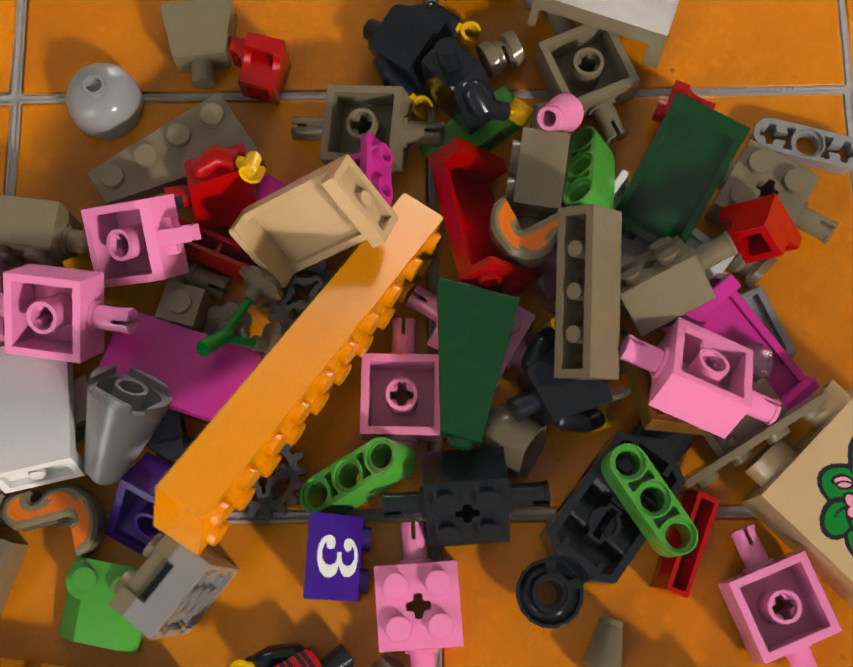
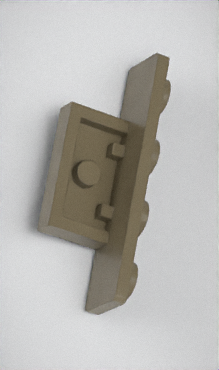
[684,376,830,489]

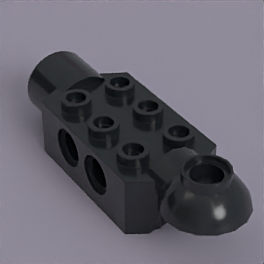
[516,419,696,628]

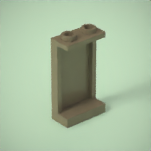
[524,0,680,68]

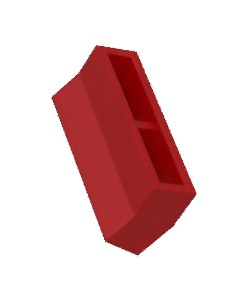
[179,219,259,287]
[649,490,720,599]

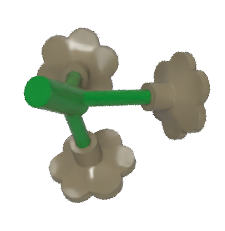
[196,265,285,361]

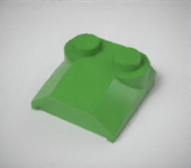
[58,555,144,653]

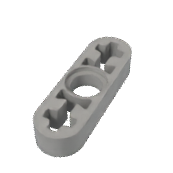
[749,118,853,175]

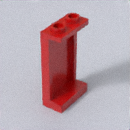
[427,137,538,296]

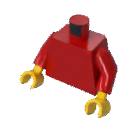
[164,143,266,232]

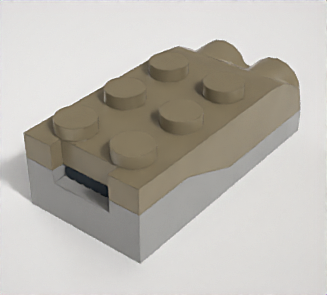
[108,533,240,640]

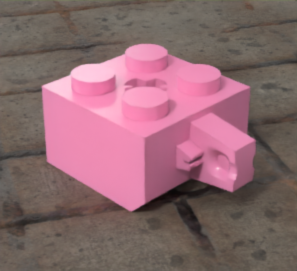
[80,194,202,288]

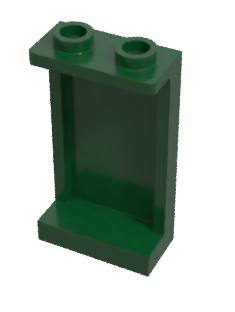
[615,92,751,248]

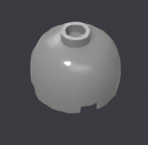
[65,63,145,141]

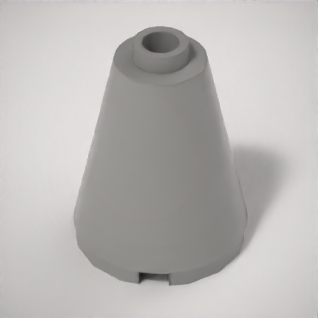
[84,366,173,485]

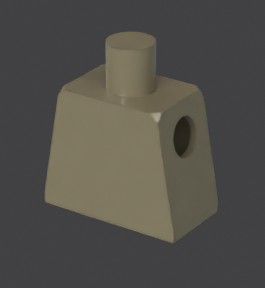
[160,0,237,89]

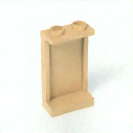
[229,154,399,289]

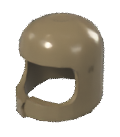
[477,404,547,480]

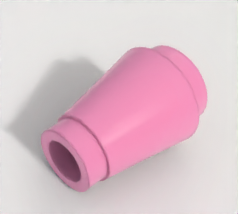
[537,93,584,133]

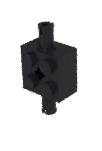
[382,446,550,548]

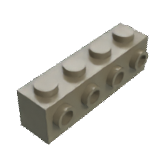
[554,204,622,380]

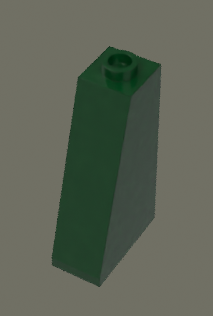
[437,277,520,451]

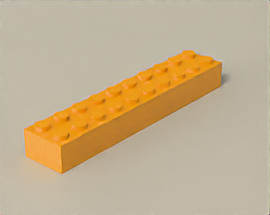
[153,193,444,556]

